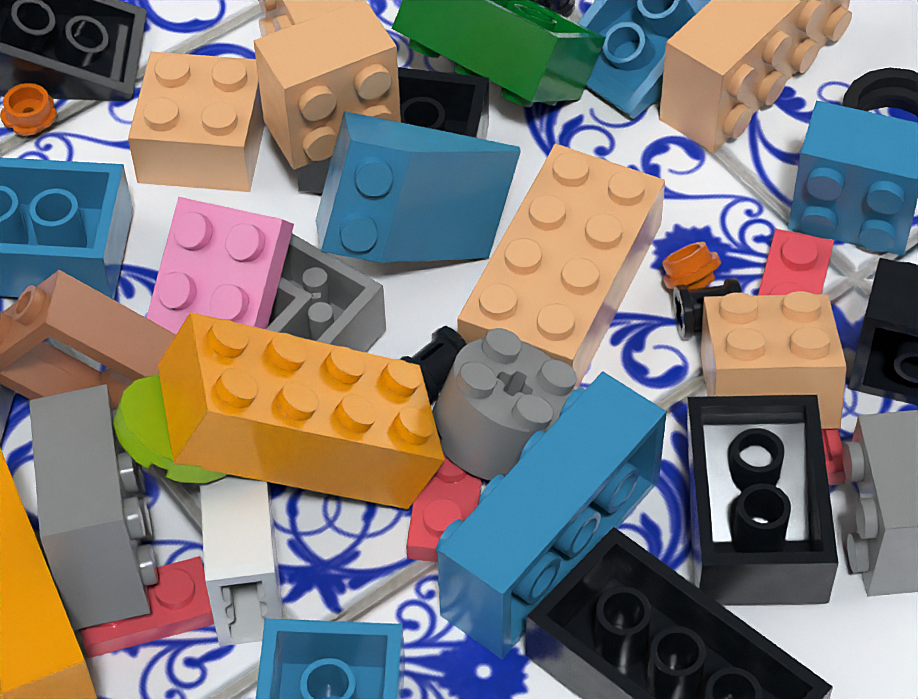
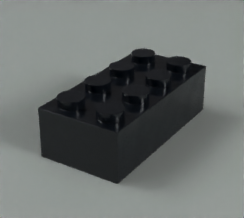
[526,527,833,699]

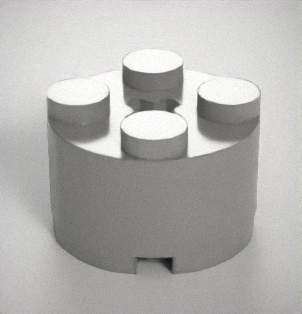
[432,328,577,481]

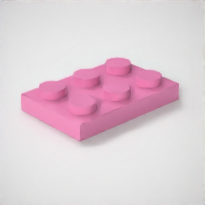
[147,197,294,334]

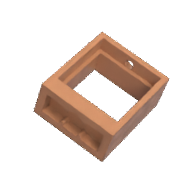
[0,270,176,409]

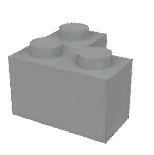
[266,233,386,352]
[843,410,918,597]

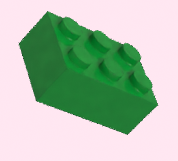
[391,0,606,107]

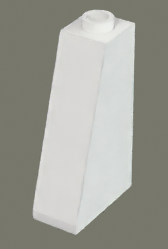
[200,474,284,646]

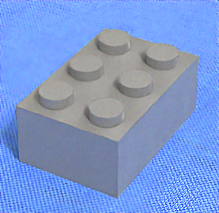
[29,384,159,630]

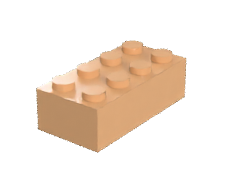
[659,0,852,153]
[457,143,665,390]

